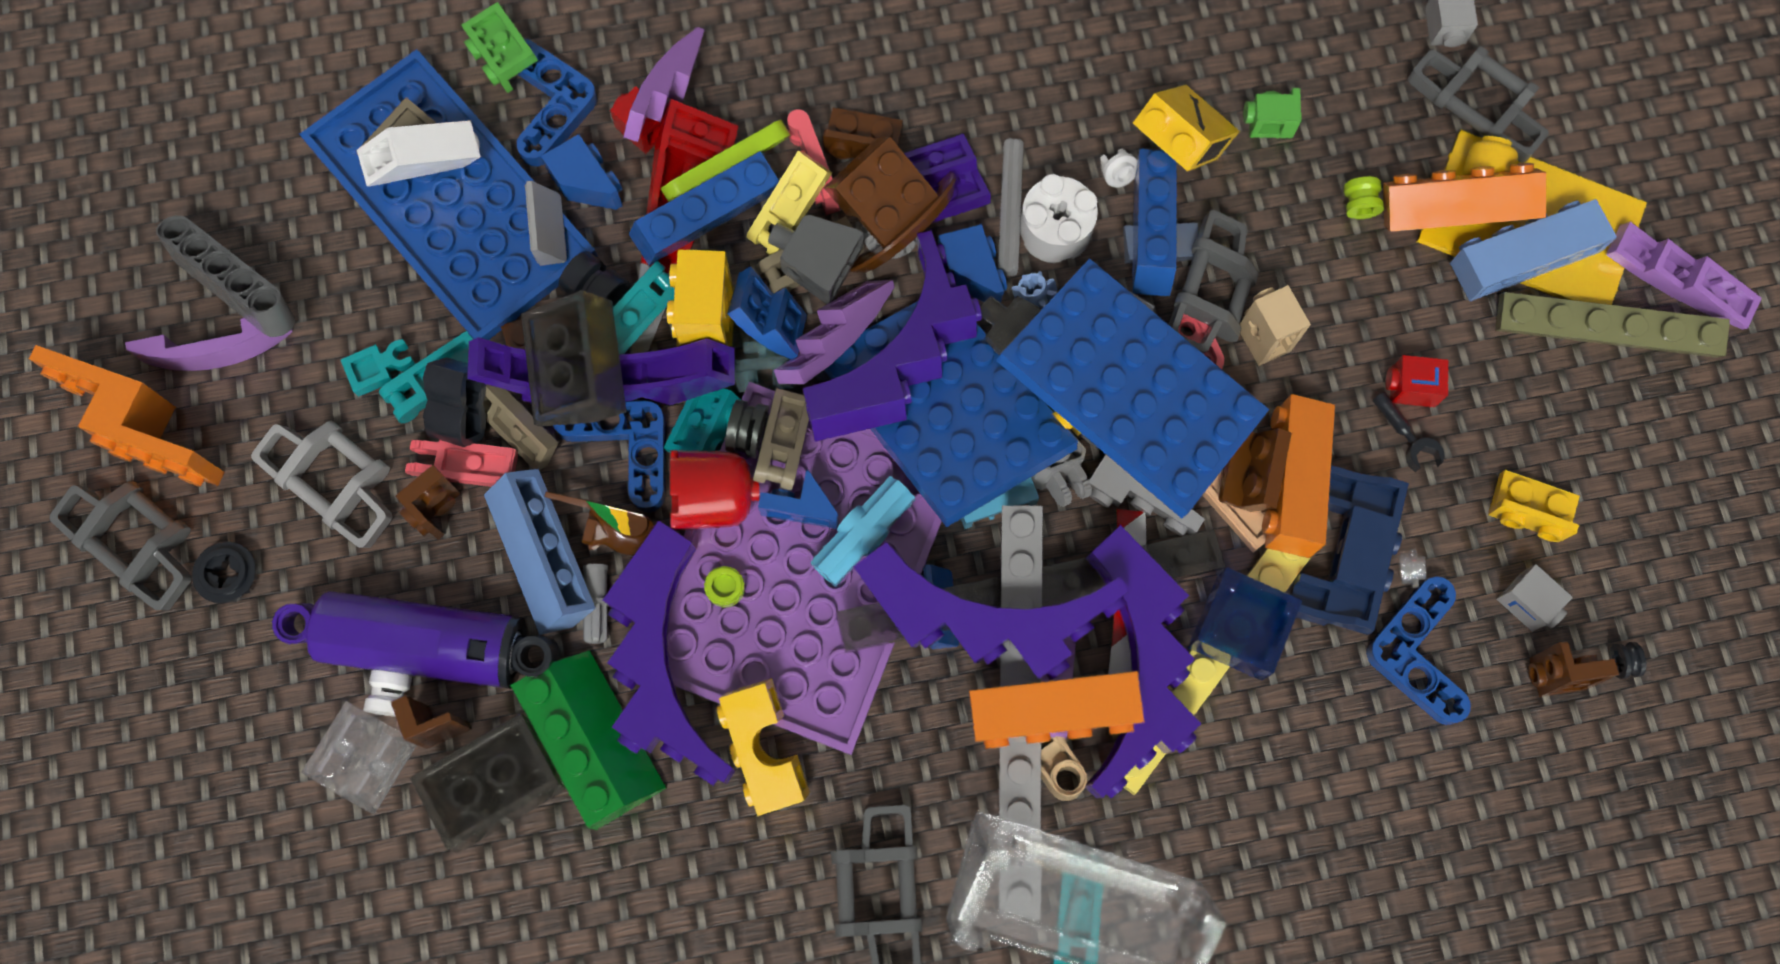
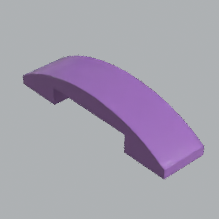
[125,318,293,371]

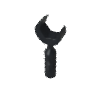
[1372,391,1445,472]

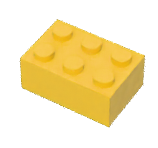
[667,250,734,347]

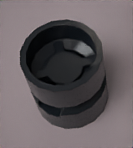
[558,251,631,320]

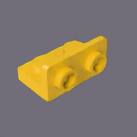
[1488,470,1580,542]

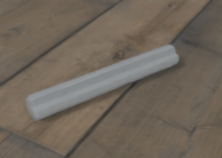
[998,138,1024,276]

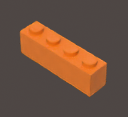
[1383,163,1546,232]
[1262,394,1335,558]
[969,671,1144,748]

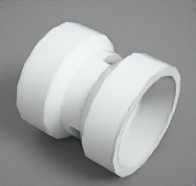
[363,670,412,717]

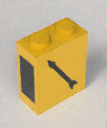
[1133,85,1240,172]

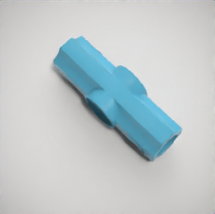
[810,476,915,587]

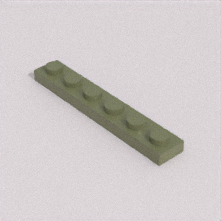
[1495,292,1730,358]

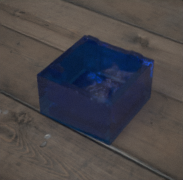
[1188,567,1303,681]

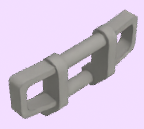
[251,421,392,548]

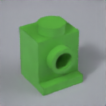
[1243,88,1302,138]

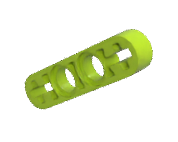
[661,119,791,202]

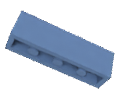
[1450,199,1617,301]
[484,469,596,635]

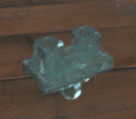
[735,341,794,392]

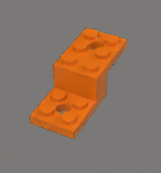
[29,345,225,487]

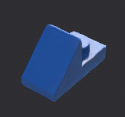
[758,470,839,529]

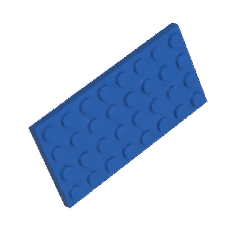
[299,49,598,340]

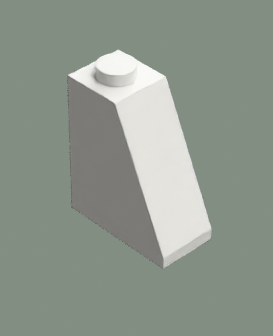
[357,120,481,186]

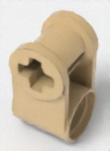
[1041,736,1087,801]

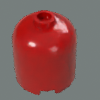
[670,450,759,530]

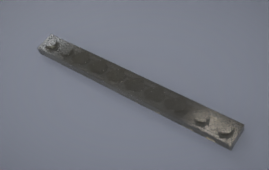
[836,530,1226,654]

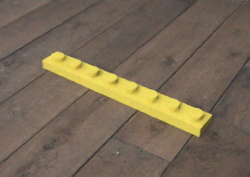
[1124,548,1311,795]

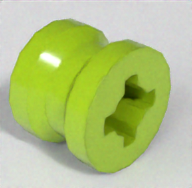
[1343,176,1384,219]

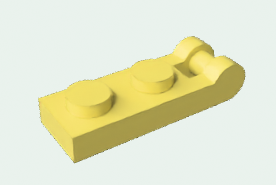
[747,151,832,255]

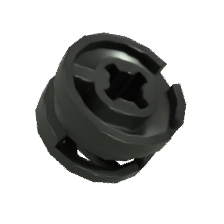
[725,399,769,459]

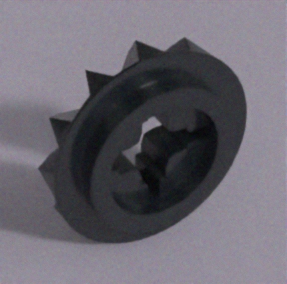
[192,542,258,604]

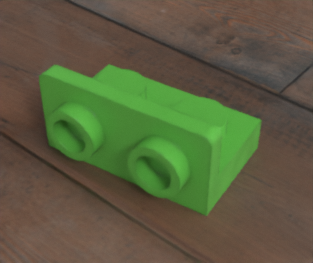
[461,2,538,94]

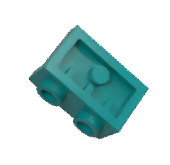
[664,388,741,454]

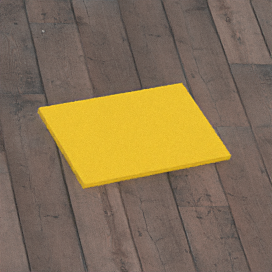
[1417,130,1647,305]

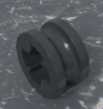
[1609,642,1646,679]

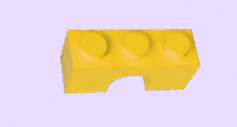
[717,678,810,816]

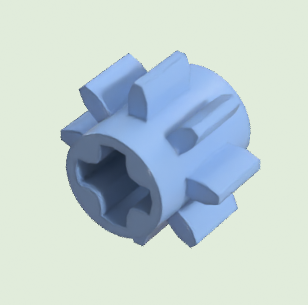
[1011,271,1057,320]

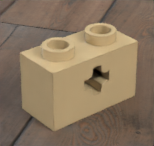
[1240,285,1311,366]

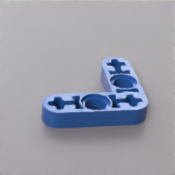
[516,39,597,167]
[552,401,666,513]
[1366,576,1471,725]

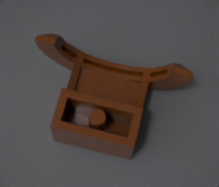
[824,136,956,273]

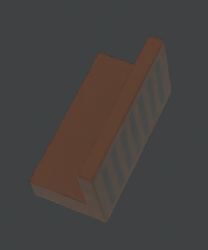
[391,695,472,749]

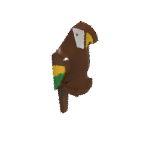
[544,491,655,556]

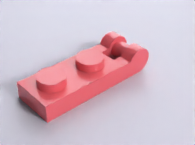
[787,109,840,215]

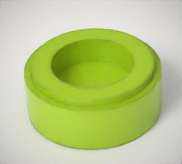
[704,566,745,608]

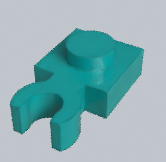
[340,339,416,397]

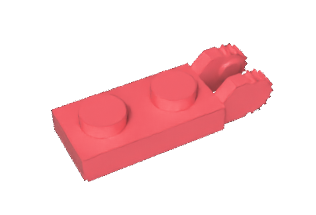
[405,440,518,487]

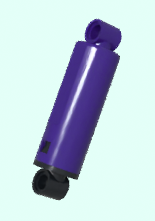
[272,591,561,689]

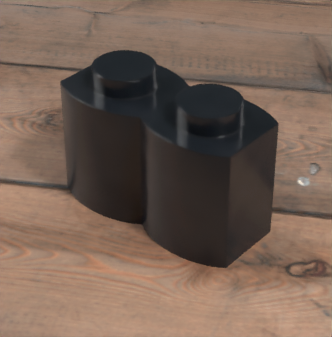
[423,357,486,447]

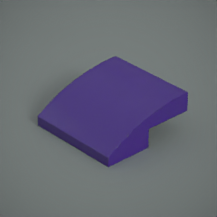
[904,134,991,223]

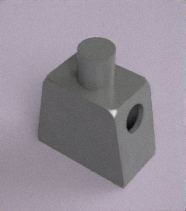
[768,215,863,304]

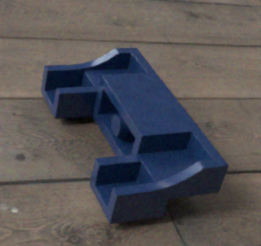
[1286,465,1409,635]

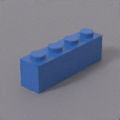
[1132,149,1177,296]
[629,151,779,266]

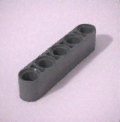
[156,215,295,337]

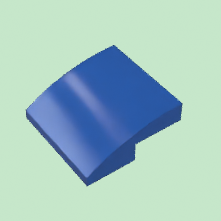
[727,266,807,359]

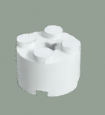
[1020,174,1098,263]

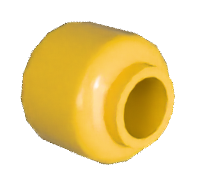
[1463,136,1518,175]

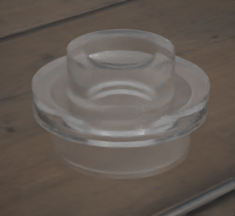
[1399,549,1426,588]

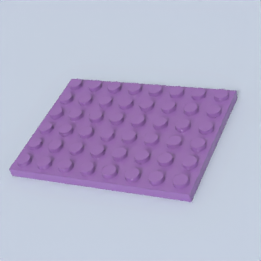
[667,382,942,756]

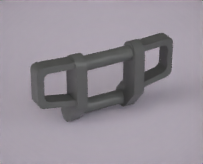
[1408,45,1549,163]
[1168,210,1258,354]
[49,481,192,610]
[831,805,922,964]

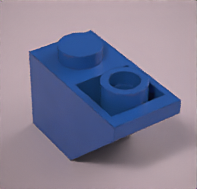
[541,134,623,210]
[937,224,1007,307]

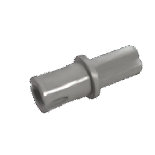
[583,564,608,644]

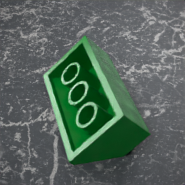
[510,650,667,830]

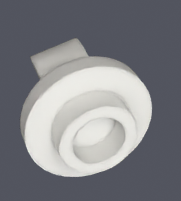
[1100,149,1137,187]

